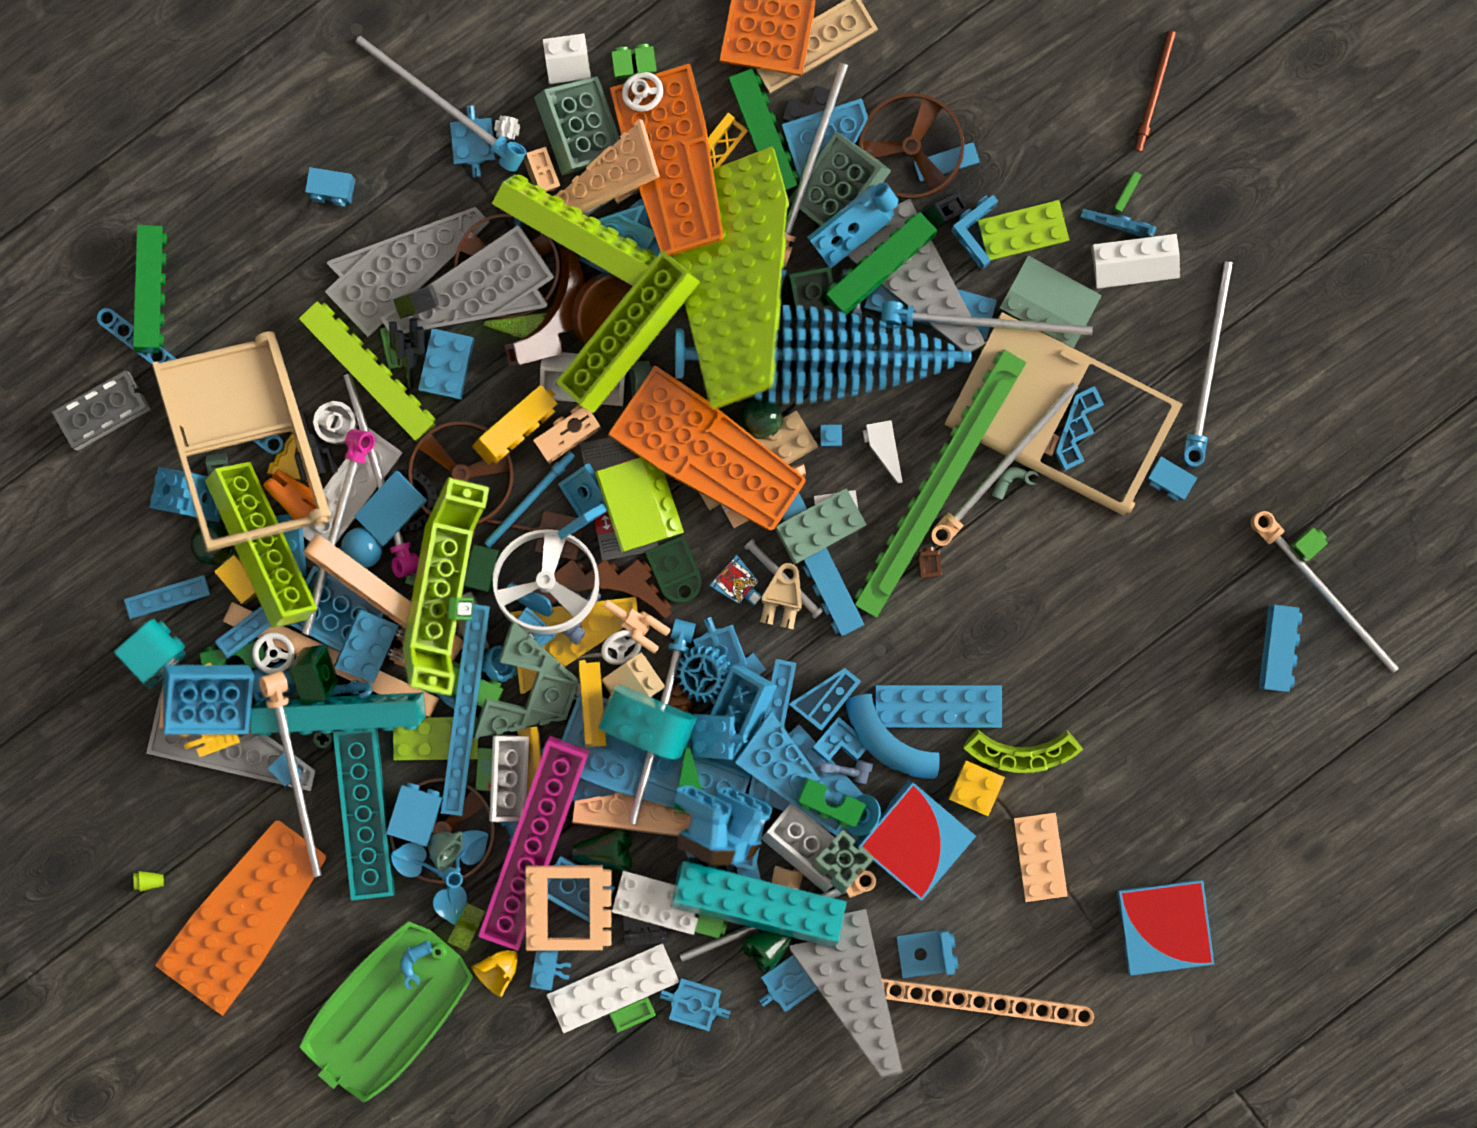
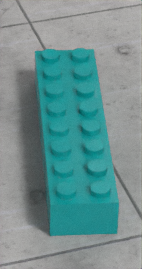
[250,692,426,736]
[333,728,395,900]
[670,861,847,947]

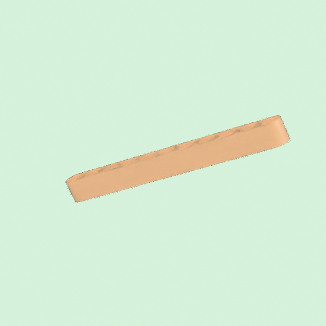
[223,602,439,717]
[882,978,1094,1026]

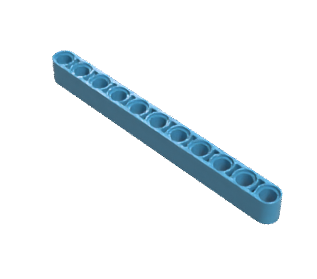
[97,308,285,455]

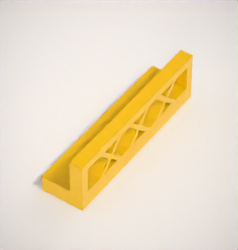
[708,113,748,169]
[578,660,606,748]
[517,726,542,797]

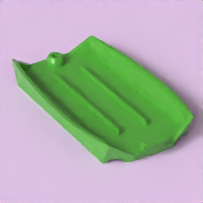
[300,922,473,1103]

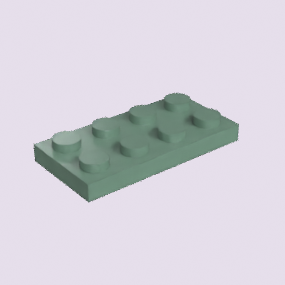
[775,488,867,565]

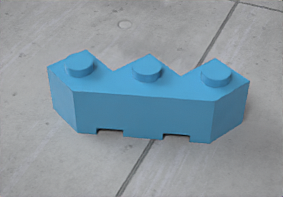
[1054,386,1104,472]

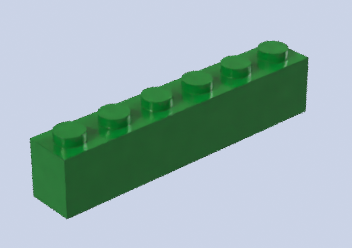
[729,69,800,192]
[826,212,937,316]
[133,225,167,353]

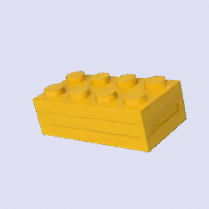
[472,385,558,465]

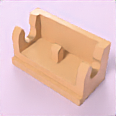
[523,147,560,192]

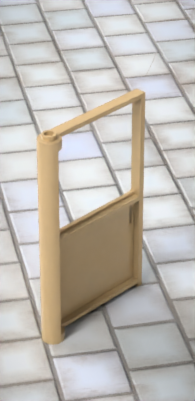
[944,312,1183,516]
[152,331,331,551]

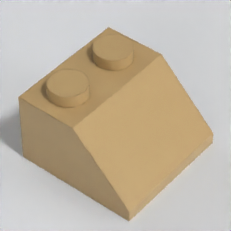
[601,652,665,697]

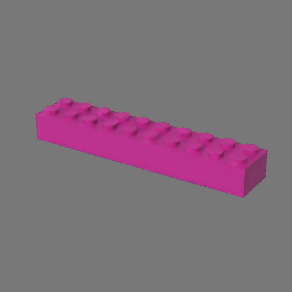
[478,736,590,951]

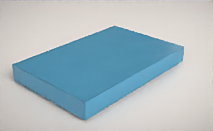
[354,471,427,546]

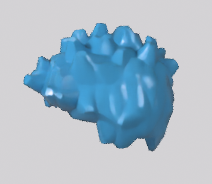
[482,645,518,682]

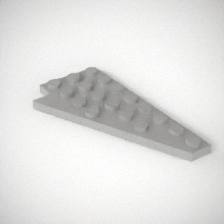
[846,199,986,353]
[325,207,490,338]
[380,225,554,333]
[146,692,316,791]
[789,909,902,1078]

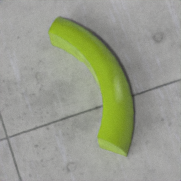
[963,729,1083,773]

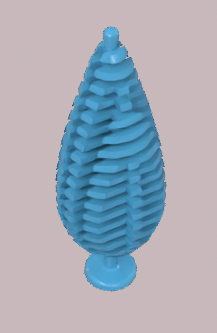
[675,305,972,404]

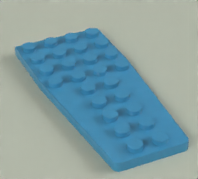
[562,691,751,824]

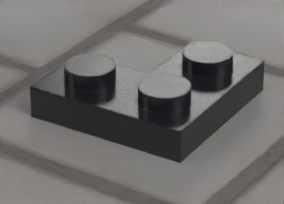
[783,85,831,122]

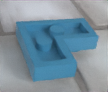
[812,717,866,762]

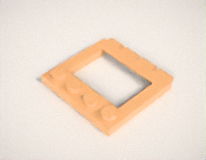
[526,865,611,951]

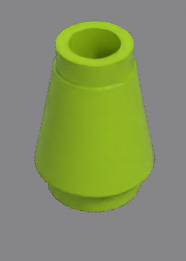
[133,871,164,892]

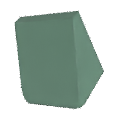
[206,453,229,476]

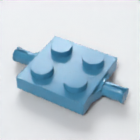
[450,106,497,177]
[693,617,748,677]
[689,714,747,759]
[758,955,817,1012]
[660,978,731,1031]

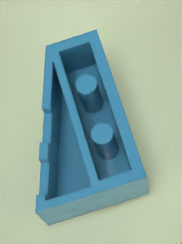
[789,668,861,731]

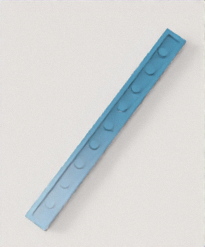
[441,604,490,816]
[734,659,797,870]

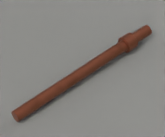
[1134,30,1176,152]

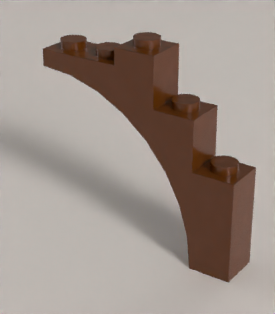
[505,245,585,366]
[534,560,672,619]

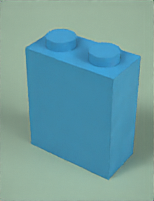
[386,782,443,847]

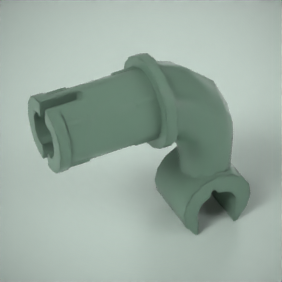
[991,467,1039,500]

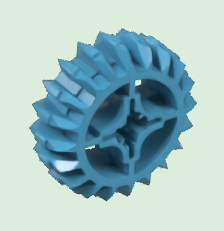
[676,645,730,703]

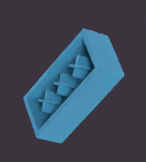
[1259,605,1302,692]
[710,667,777,761]

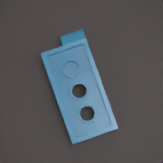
[807,183,898,268]

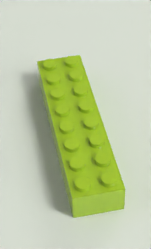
[492,175,656,286]
[556,250,700,413]
[299,301,437,443]
[205,462,318,628]

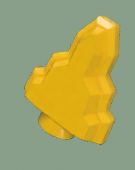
[267,434,301,481]

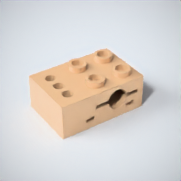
[534,405,602,464]

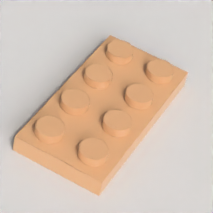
[1013,813,1067,902]

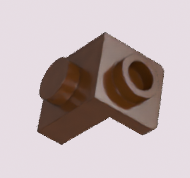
[918,547,942,578]
[669,683,693,714]

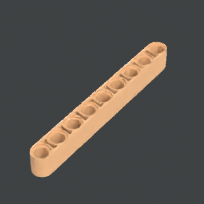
[303,535,464,661]

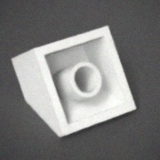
[543,34,591,85]

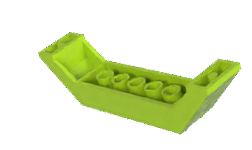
[403,478,489,696]

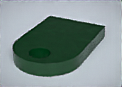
[645,535,702,603]

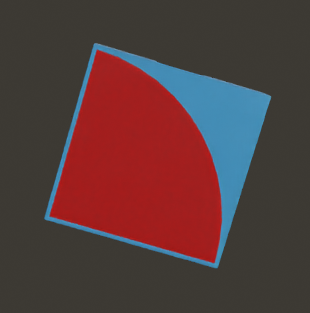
[855,780,976,901]
[1117,879,1214,976]

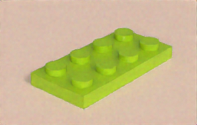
[978,200,1069,261]
[393,717,478,760]

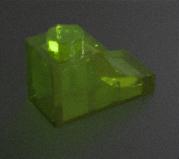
[448,903,486,951]

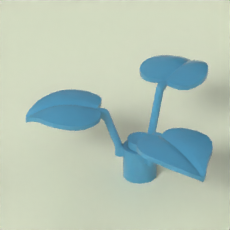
[391,830,488,925]

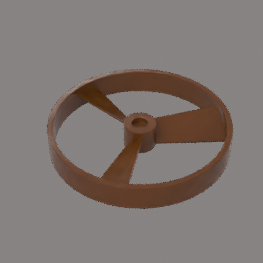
[859,93,965,199]
[454,212,560,318]
[407,421,513,525]
[389,778,495,884]

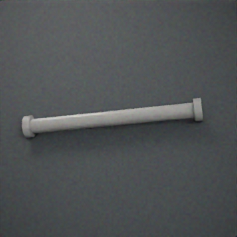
[744,539,823,619]

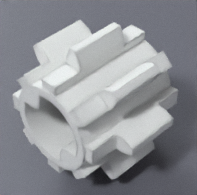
[494,116,520,140]

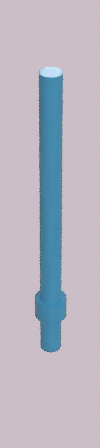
[484,451,576,548]

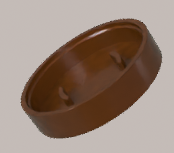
[572,272,633,346]

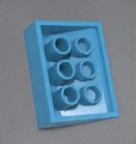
[290,565,385,652]
[163,665,254,734]

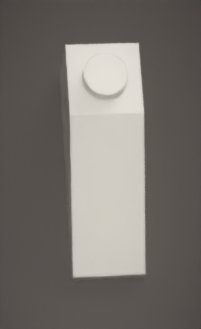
[863,420,902,484]

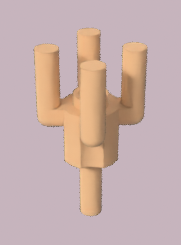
[603,600,670,653]

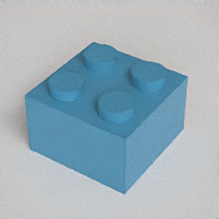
[305,167,355,207]

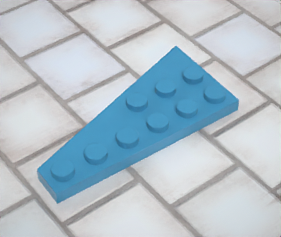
[734,711,843,836]

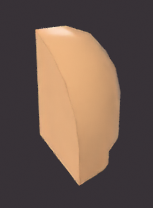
[772,866,803,890]

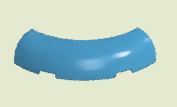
[845,694,940,779]

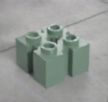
[811,830,874,894]

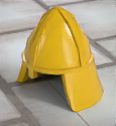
[471,950,517,998]

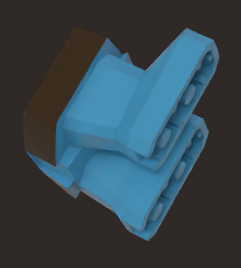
[673,785,772,865]

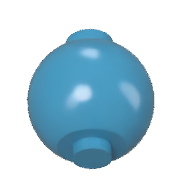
[338,527,383,569]

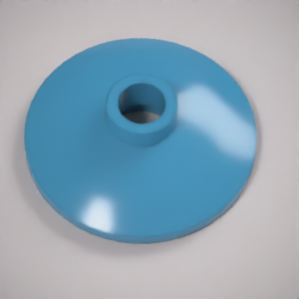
[847,795,881,836]

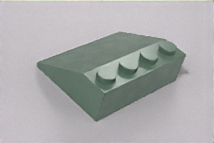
[534,76,620,175]
[788,131,891,238]
[998,255,1102,348]

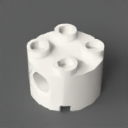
[313,401,358,445]

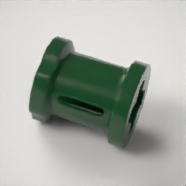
[313,731,334,748]

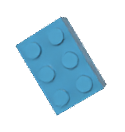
[418,328,475,401]
[547,856,616,922]

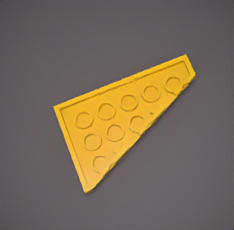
[511,597,638,694]

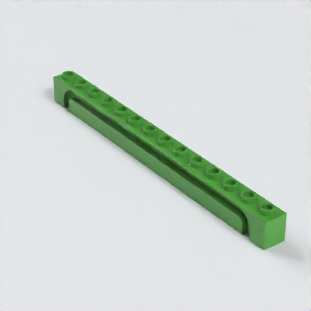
[854,350,1027,618]

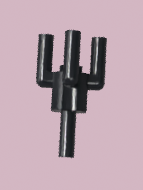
[389,318,425,388]
[294,412,338,482]

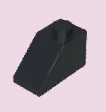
[921,192,968,229]
[393,285,440,319]

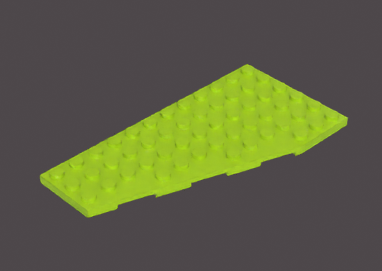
[673,146,789,409]

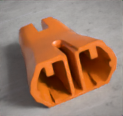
[263,469,328,528]

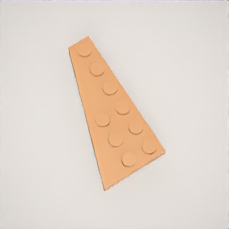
[555,119,660,213]
[572,793,692,836]

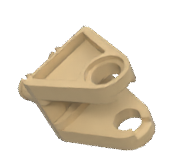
[760,563,802,629]

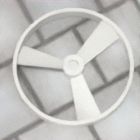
[493,529,599,634]

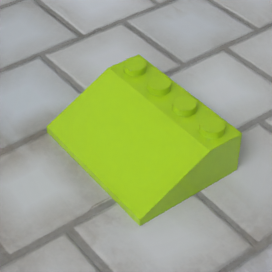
[595,457,684,552]

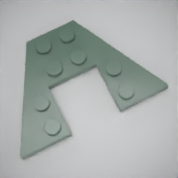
[473,621,579,740]

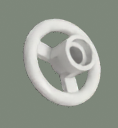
[622,72,663,112]
[601,630,641,665]
[252,632,295,674]

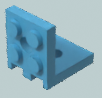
[951,195,998,270]
[557,463,608,540]
[150,467,221,522]
[896,929,958,978]

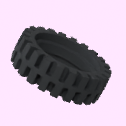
[375,469,437,532]

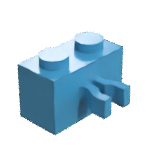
[530,950,572,991]

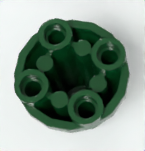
[572,829,632,871]
[742,930,794,973]

